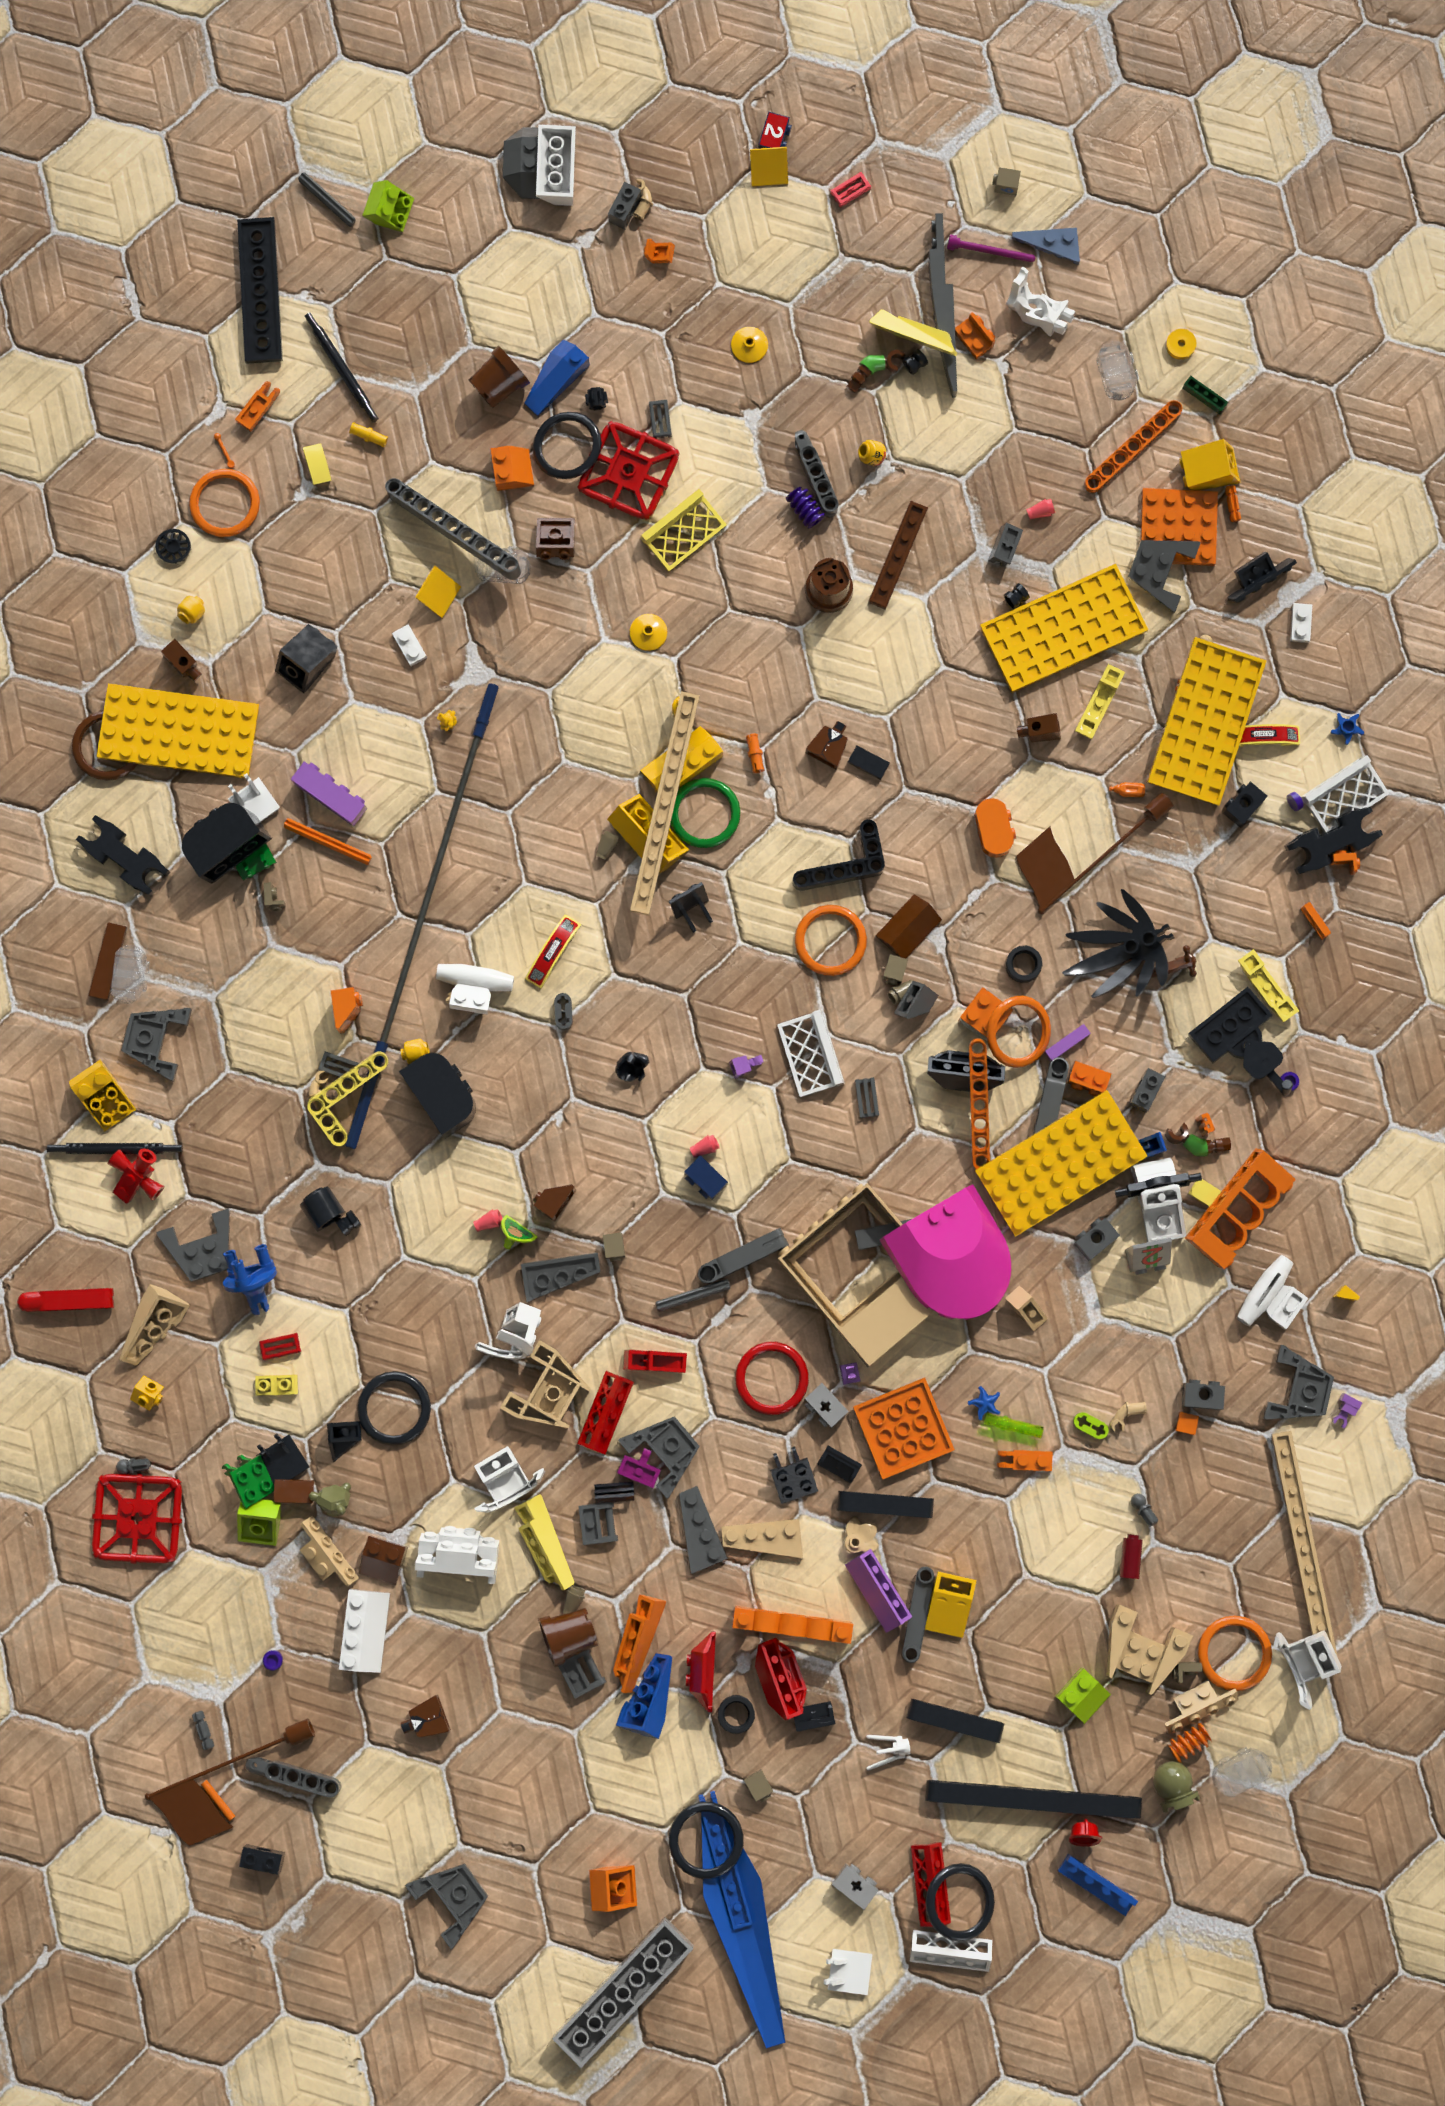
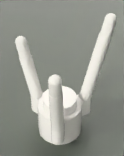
[866,1735,910,1771]

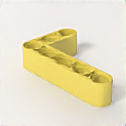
[307,1051,388,1146]

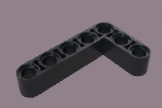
[793,819,885,891]

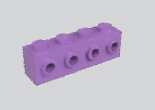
[291,761,367,827]
[845,1549,912,1633]

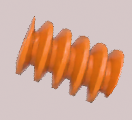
[1167,1723,1212,1763]

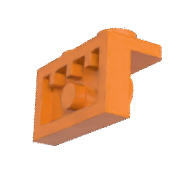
[955,312,995,359]
[1067,1061,1111,1097]

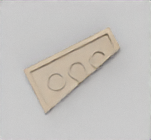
[721,1519,803,1558]

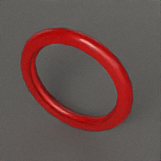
[735,1342,809,1415]

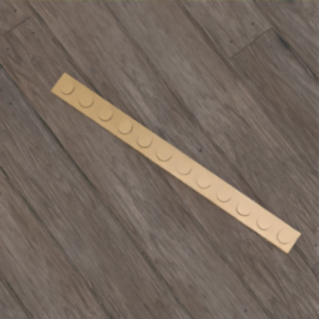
[630,691,700,916]
[1271,1431,1338,1657]

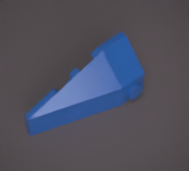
[524,339,590,416]
[616,1653,672,1739]

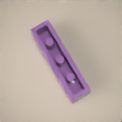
[1044,1024,1091,1062]

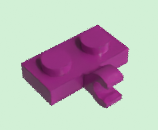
[617,1448,661,1488]

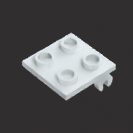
[228,773,280,822]
[823,1949,872,1995]

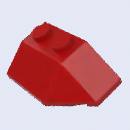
[686,1631,716,1713]
[755,1638,807,1720]

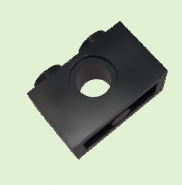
[1223,781,1268,828]
[239,1844,285,1875]

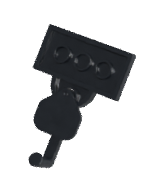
[1188,987,1293,1096]

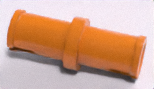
[746,733,765,773]

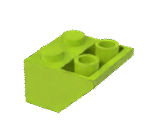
[362,180,414,232]

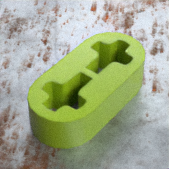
[1073,1412,1109,1439]

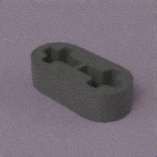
[554,993,573,1030]

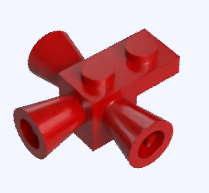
[108,1149,165,1204]

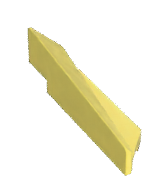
[869,309,957,356]
[514,1494,574,1590]

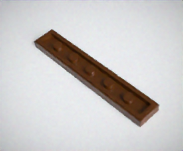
[868,501,928,610]

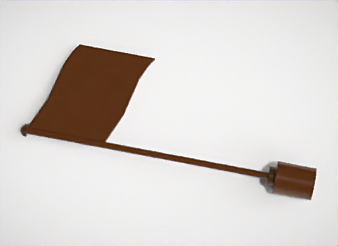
[1016,792,1174,915]
[145,1718,315,1846]

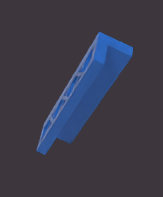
[1058,1854,1138,1916]

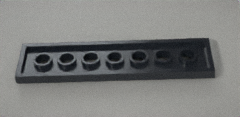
[237,217,283,364]

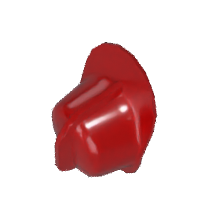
[1069,1819,1103,1847]

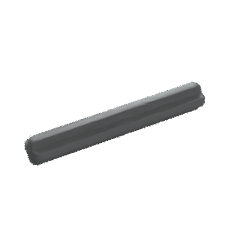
[298,172,356,227]
[656,1279,730,1311]

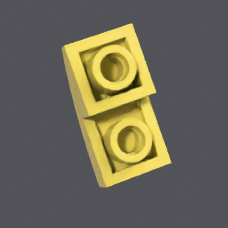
[303,443,332,485]
[1188,1179,1232,1209]
[255,1375,298,1396]

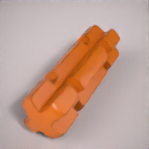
[1225,485,1241,522]

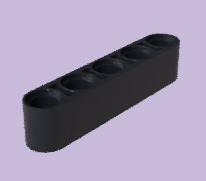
[837,1491,934,1518]
[906,1698,1005,1743]

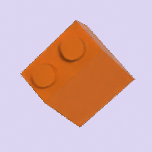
[490,446,534,491]
[331,987,363,1034]
[589,1865,637,1912]

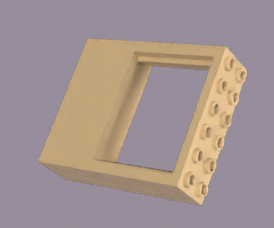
[777,1183,934,1367]

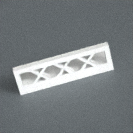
[910,1930,992,1972]

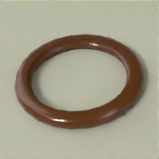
[72,711,138,781]

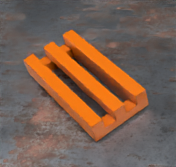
[1300,902,1331,940]
[1195,1112,1215,1137]

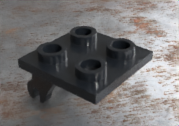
[669,882,713,933]
[256,1433,310,1484]
[770,1446,818,1504]

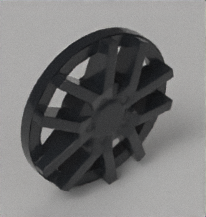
[155,529,191,564]

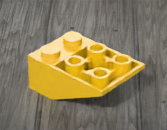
[69,1059,136,1132]
[925,1571,977,1638]

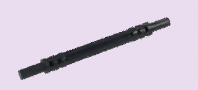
[304,312,379,422]
[47,1143,183,1154]

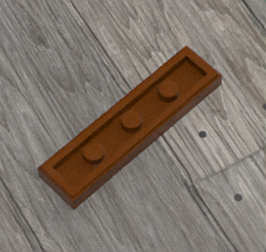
[88,922,127,1001]

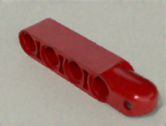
[17,1288,114,1312]

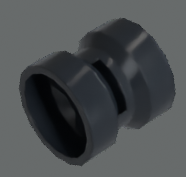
[902,349,928,375]
[1004,583,1030,609]
[335,1210,362,1236]

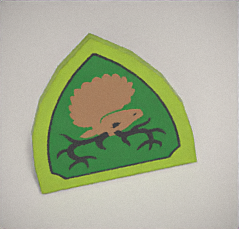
[501,1215,538,1250]

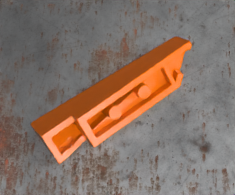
[613,1594,666,1693]

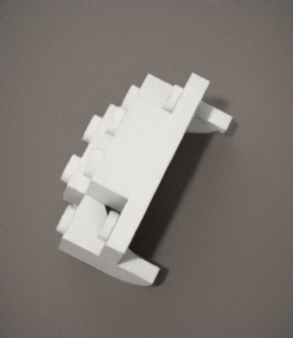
[415,1526,499,1584]

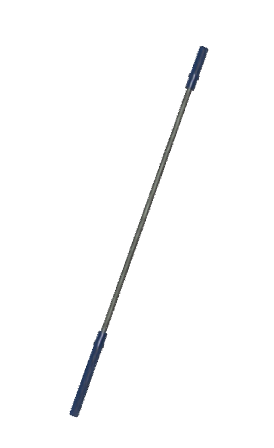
[345,683,499,1149]

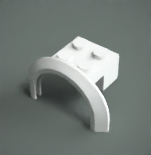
[475,1302,541,1360]
[474,1446,545,1513]
[1273,1630,1342,1710]

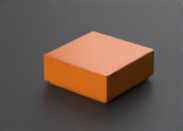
[1175,1412,1199,1435]

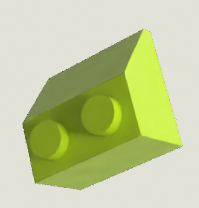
[237,1499,281,1546]
[1055,1667,1111,1724]

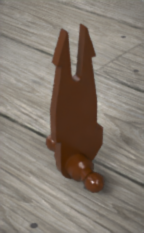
[1137,945,1197,979]

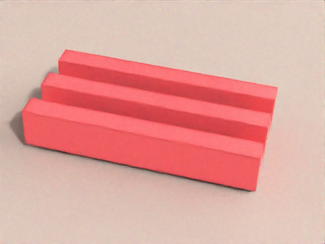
[830,172,871,208]

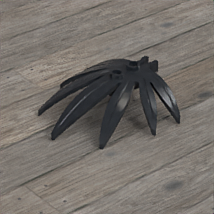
[1062,889,1175,998]

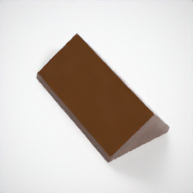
[875,894,942,959]

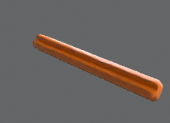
[284,818,372,865]

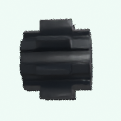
[585,387,608,411]

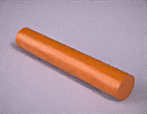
[201,1780,235,1821]

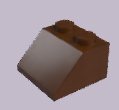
[533,1184,576,1222]
[359,1535,408,1585]

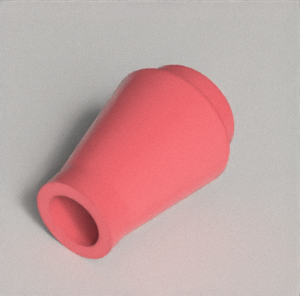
[1026,499,1055,520]
[690,1135,720,1158]
[473,1209,503,1232]

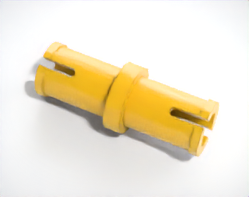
[349,422,388,448]

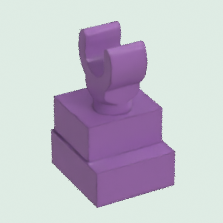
[729,1055,764,1079]
[839,1362,860,1385]
[1332,1393,1362,1428]

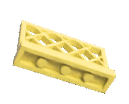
[640,489,727,572]

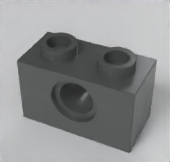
[608,182,642,230]
[1129,1068,1166,1113]
[1074,1218,1120,1261]
[1182,1379,1225,1410]

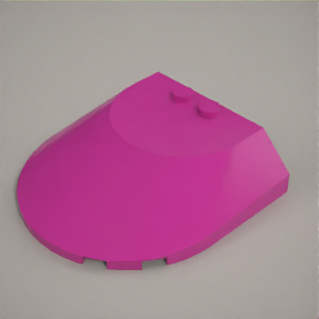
[880,1184,1011,1320]

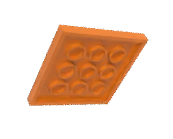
[1141,488,1218,566]
[853,1377,955,1480]

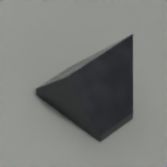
[327,1421,362,1463]

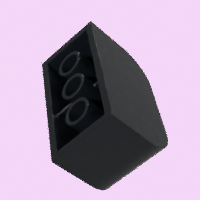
[182,803,272,884]
[399,1053,476,1139]

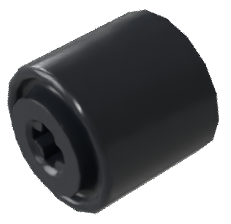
[300,1186,346,1232]

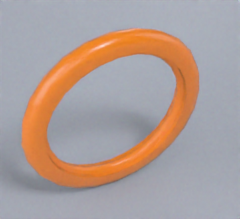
[189,469,260,537]
[795,905,867,976]
[987,996,1051,1068]
[1198,1615,1272,1691]

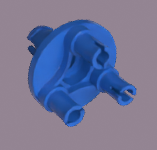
[223,1244,277,1315]

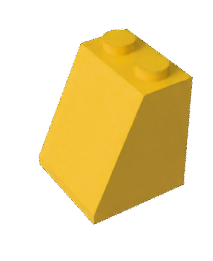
[1179,439,1241,491]

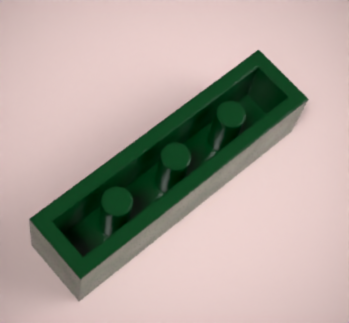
[1182,375,1228,415]

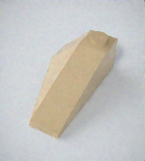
[119,1284,190,1366]

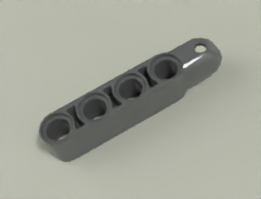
[795,430,839,518]
[1033,1057,1069,1135]
[698,1228,789,1284]
[245,1757,341,1798]

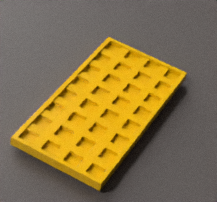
[980,564,1148,693]
[1147,637,1266,806]
[97,683,259,779]
[975,1090,1148,1237]

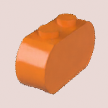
[974,798,1016,858]

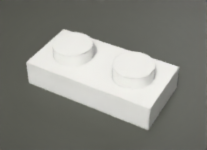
[1290,603,1312,643]
[392,625,427,667]

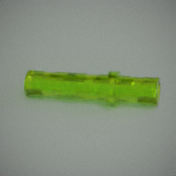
[984,1413,1044,1439]

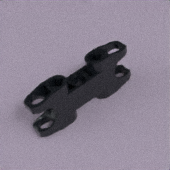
[1284,806,1383,874]
[76,815,170,897]

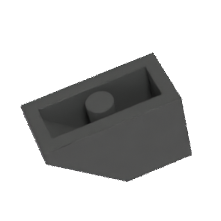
[894,981,939,1019]

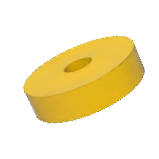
[1166,329,1197,360]

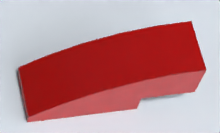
[623,1350,687,1373]

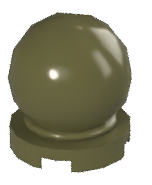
[1153,1761,1200,1812]

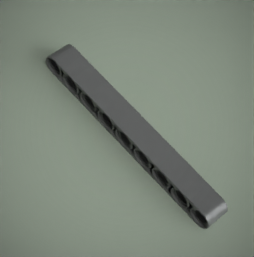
[385,478,521,580]

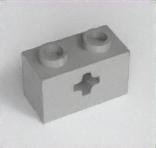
[804,1383,849,1428]
[832,1864,879,1910]

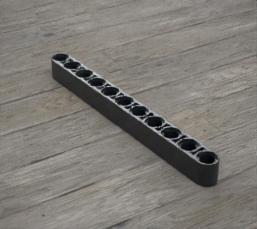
[925,1780,1142,1819]

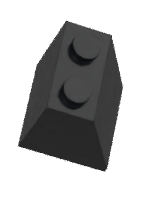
[275,624,338,693]

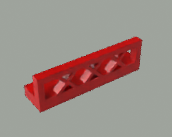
[577,1371,634,1454]
[911,1842,951,1927]

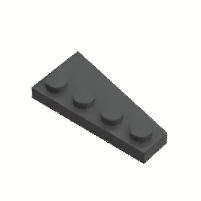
[521,1252,601,1302]
[679,1486,727,1574]

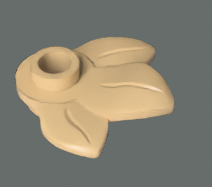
[844,1517,879,1553]

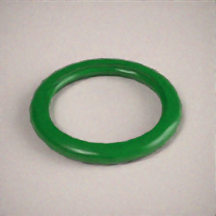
[670,778,741,848]

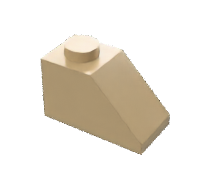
[1005,1286,1048,1331]

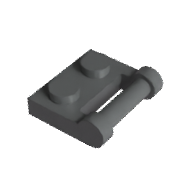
[579,1502,618,1545]
[558,1649,607,1699]

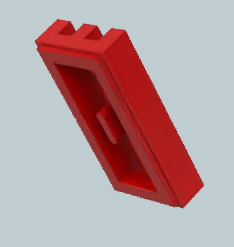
[259,1333,302,1360]

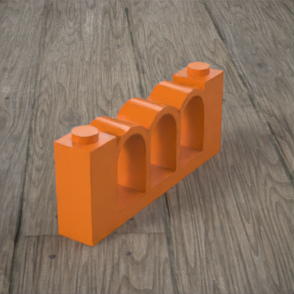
[1185,1148,1296,1269]
[732,1606,853,1644]

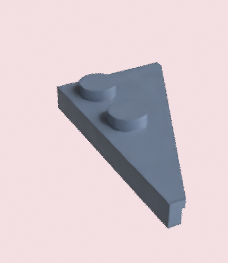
[1012,228,1080,265]

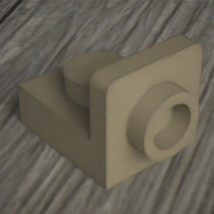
[264,882,286,911]
[1172,1662,1202,1684]

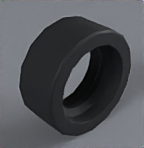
[1005,945,1043,983]
[718,1695,755,1734]

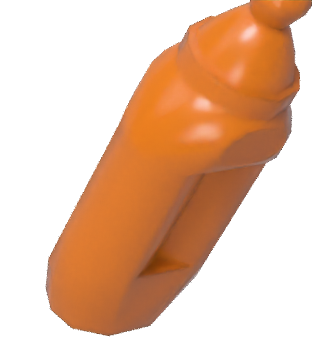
[1109,782,1145,797]

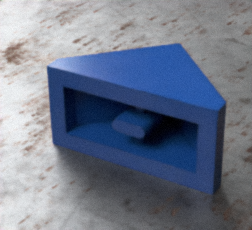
[1138,1132,1167,1159]

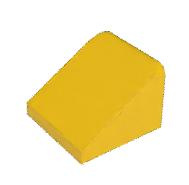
[1333,1285,1360,1301]

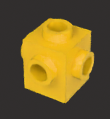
[130,1376,164,1411]

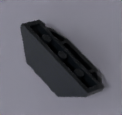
[927,1050,1005,1092]

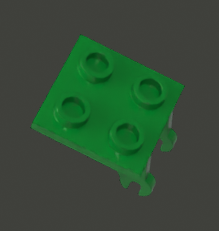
[235,844,277,881]
[222,1455,274,1508]

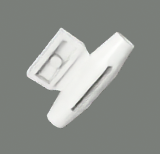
[436,964,514,1014]
[1237,1255,1308,1330]

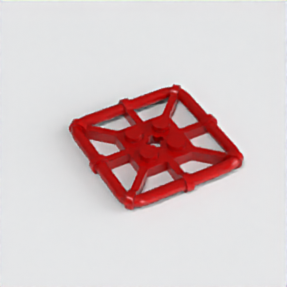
[577,421,680,520]
[92,1473,182,1564]

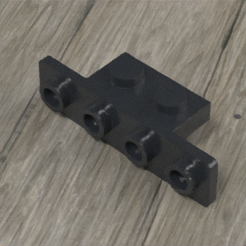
[1227,552,1297,603]

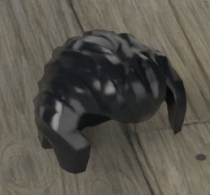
[615,1052,650,1082]

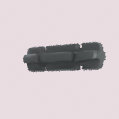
[192,1711,214,1750]

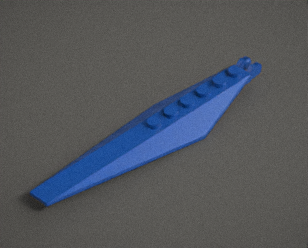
[698,1791,786,2048]

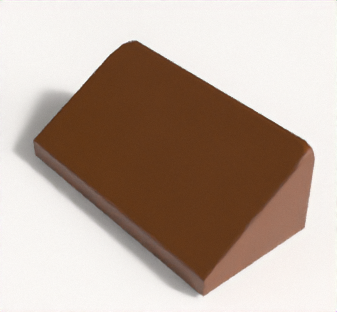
[274,1479,314,1504]

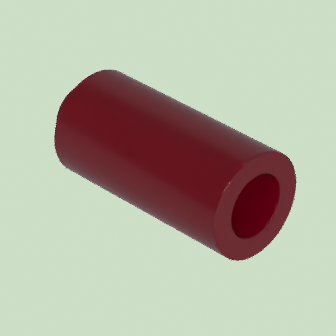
[1120,1534,1143,1579]

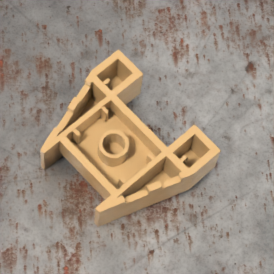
[500,1340,591,1428]
[1106,1604,1193,1695]

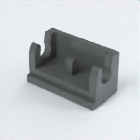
[988,522,1023,566]

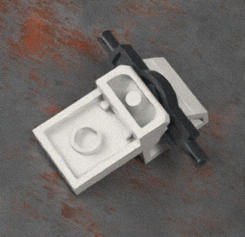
[1114,1158,1202,1242]

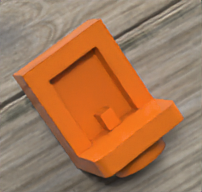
[644,239,675,264]
[1330,850,1360,875]

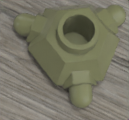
[309,1482,351,1517]

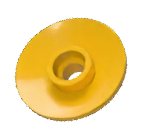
[731,327,768,363]
[630,614,667,651]

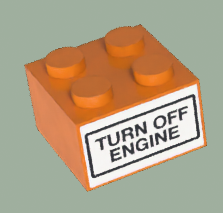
[958,987,1013,1042]

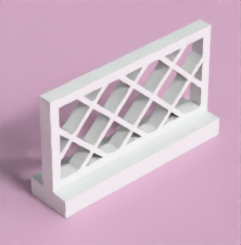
[1301,755,1389,833]
[777,1010,845,1098]

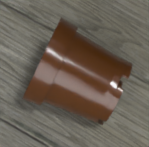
[468,345,530,408]
[805,558,853,613]
[538,1608,598,1667]

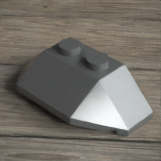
[503,127,540,199]

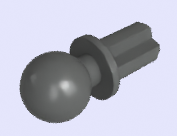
[116,1458,151,1474]
[1131,1493,1158,1527]

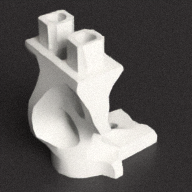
[1006,267,1075,336]

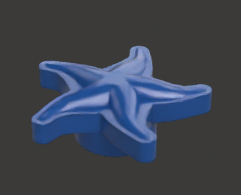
[1331,713,1364,745]
[967,1386,1000,1420]

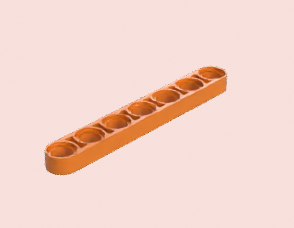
[1084,400,1183,493]
[969,1039,990,1169]

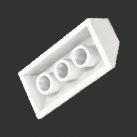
[536,125,576,206]
[339,1589,390,1673]

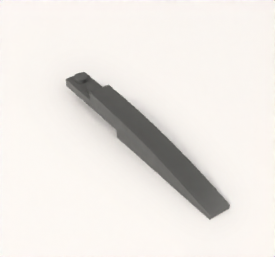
[928,213,957,398]

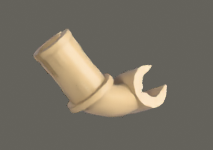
[633,179,653,220]
[307,1071,329,1110]
[1110,1402,1147,1432]

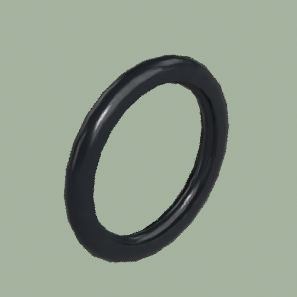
[533,412,602,479]
[357,1371,431,1445]
[669,1802,744,1879]
[926,1863,995,1941]

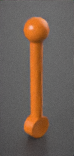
[214,433,235,469]

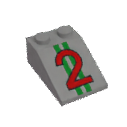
[1125,1238,1172,1275]

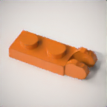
[235,381,280,432]
[997,1450,1053,1471]

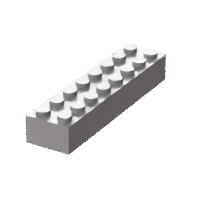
[552,1917,694,2068]

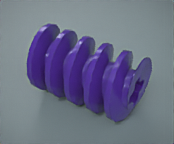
[786,487,825,529]

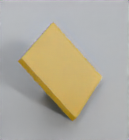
[750,147,788,186]
[415,566,461,618]

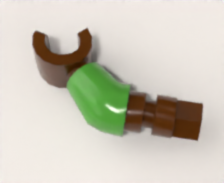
[847,349,906,393]
[1165,1123,1231,1157]

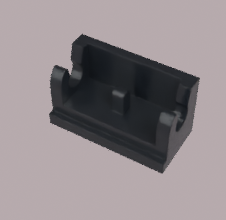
[817,1445,862,1483]
[794,1701,835,1732]

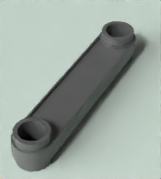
[902,1566,934,1663]

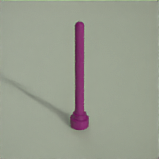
[947,234,1035,262]

